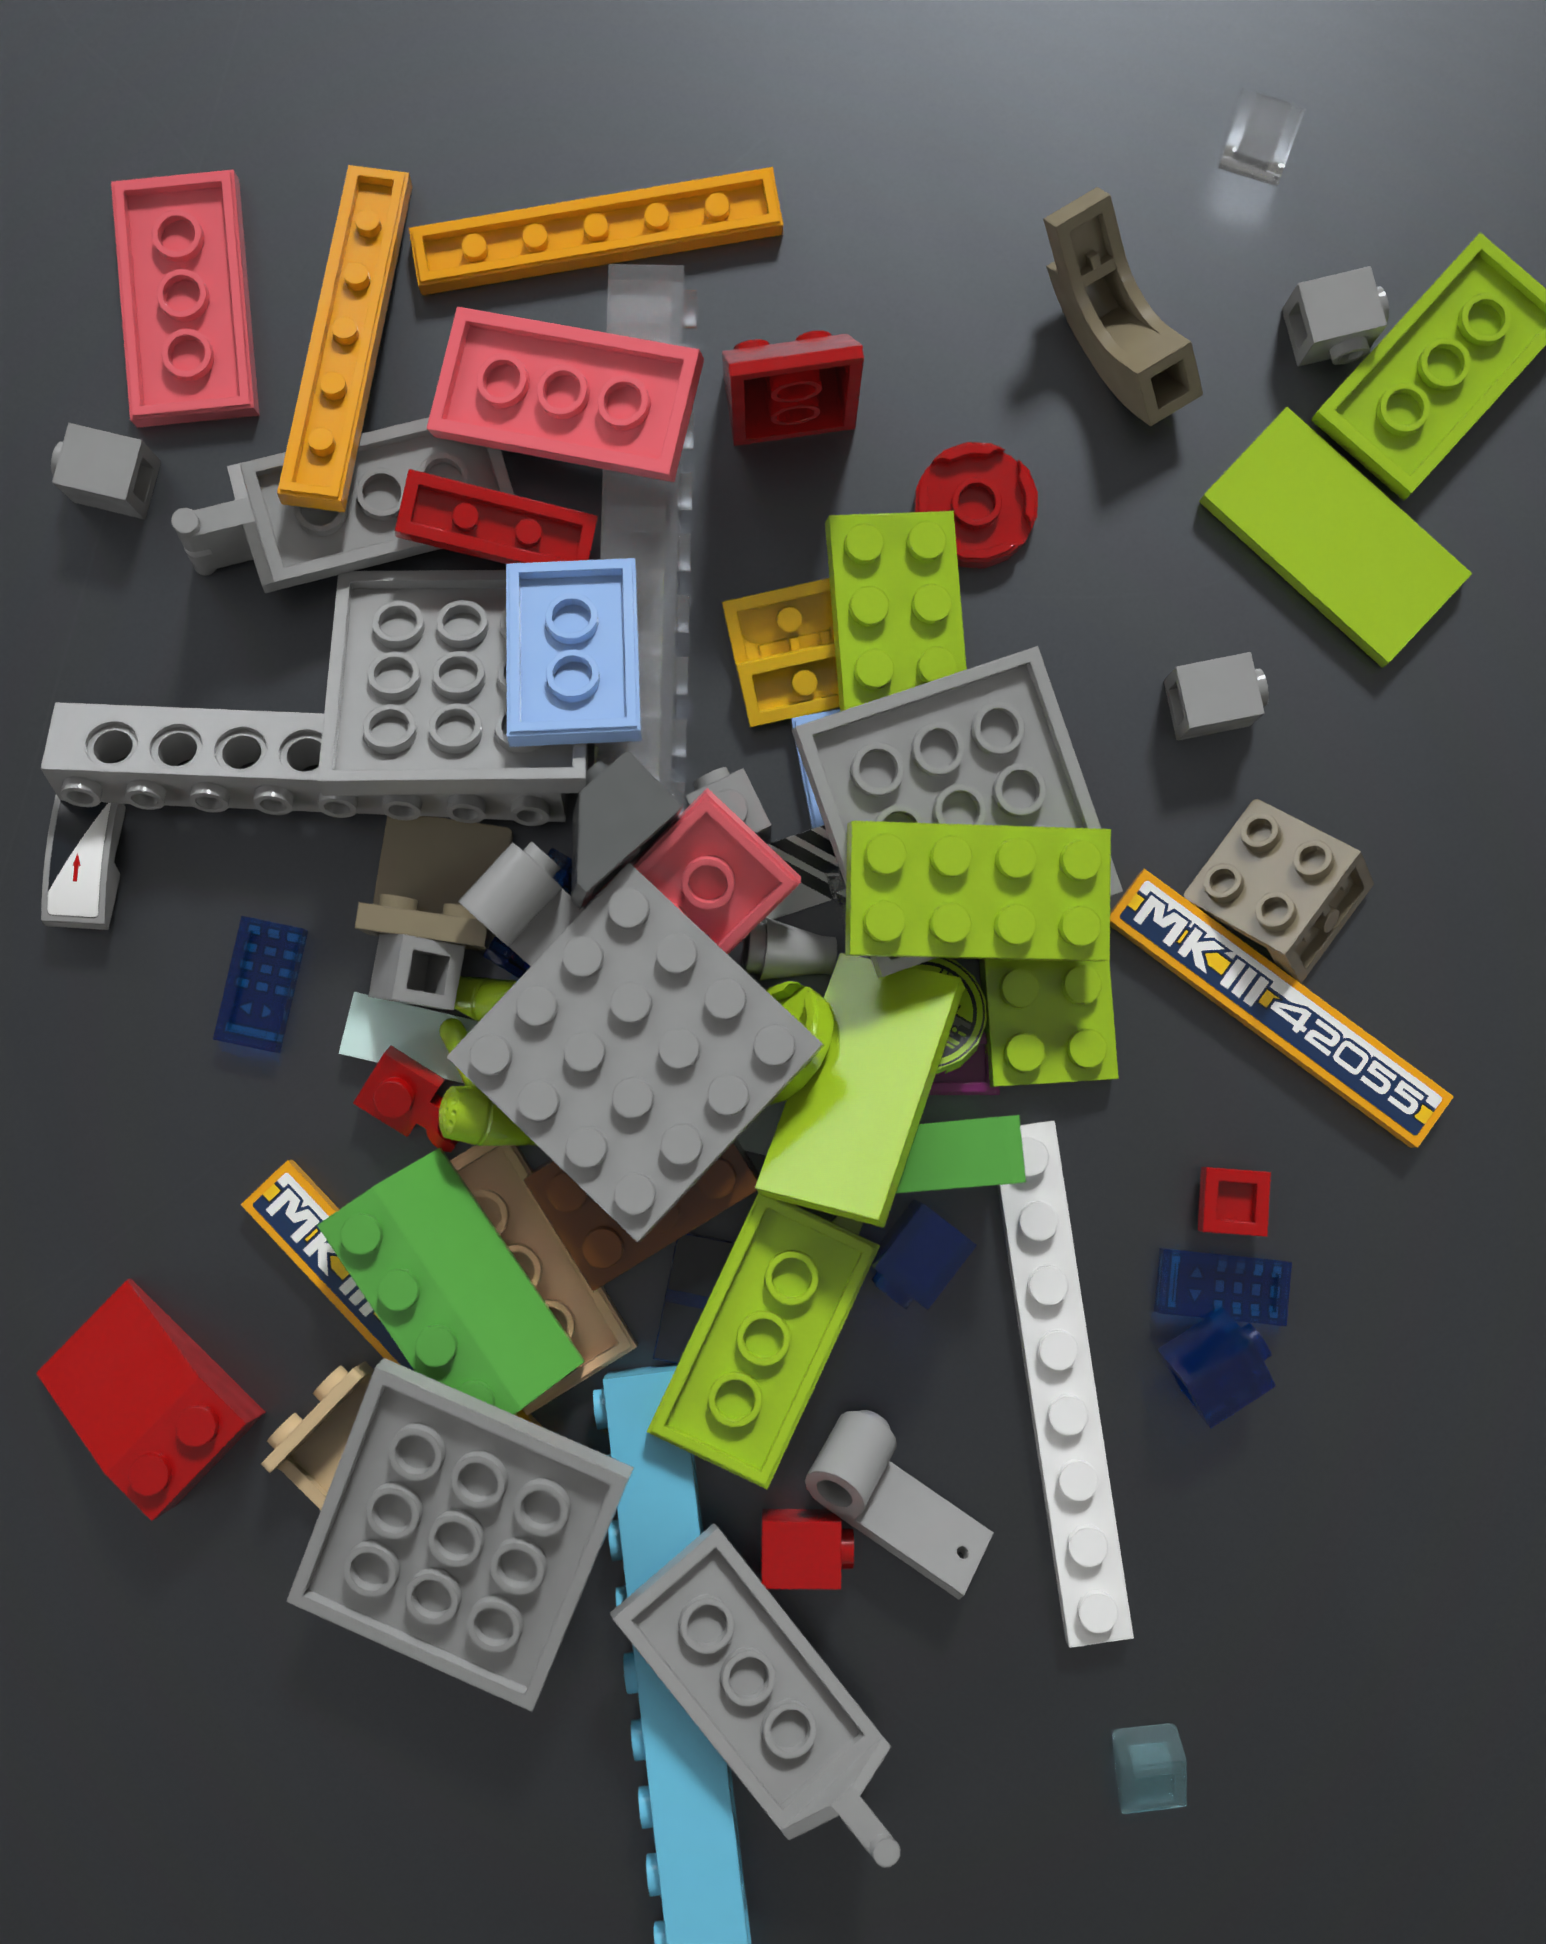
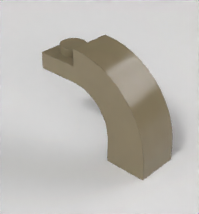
[1043,187,1203,426]

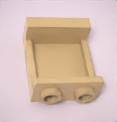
[261,1361,374,1510]

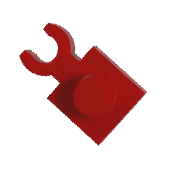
[353,1045,458,1152]

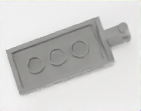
[171,417,514,593]
[610,1523,900,1867]

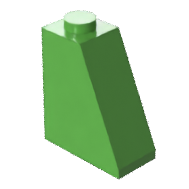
[896,1115,1026,1193]

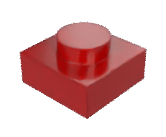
[1197,1167,1271,1237]

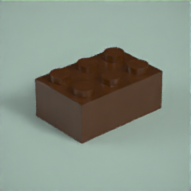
[523,1139,760,1292]

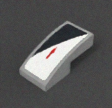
[41,795,126,930]

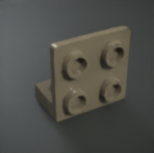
[1184,799,1374,984]
[355,816,514,954]

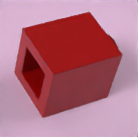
[762,1509,854,1590]

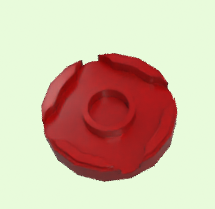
[914,442,1038,568]

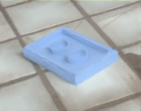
[506,558,642,747]

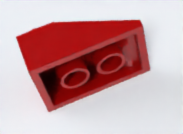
[722,330,864,446]
[36,1279,266,1521]

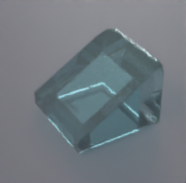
[1113,1723,1187,1814]

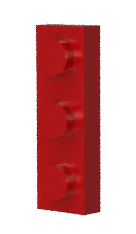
[395,469,598,564]

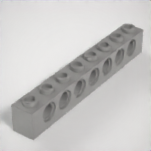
[40,702,568,826]

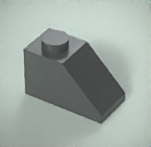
[571,750,683,909]

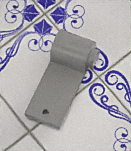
[458,842,585,966]
[805,1410,994,1600]

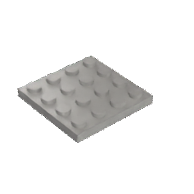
[317,570,588,796]
[792,646,1123,978]
[446,863,824,1242]
[286,1358,634,1712]

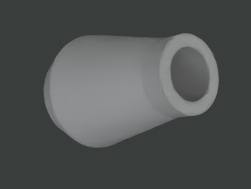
[741,918,837,981]

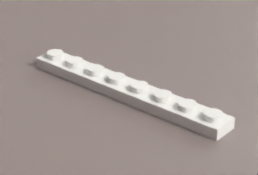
[997,1121,1134,1648]

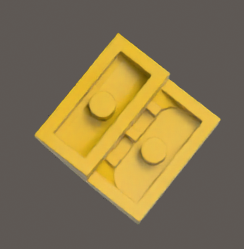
[721,577,840,727]

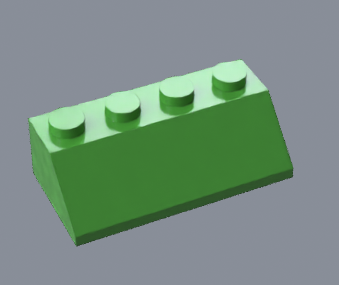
[317,1148,585,1415]

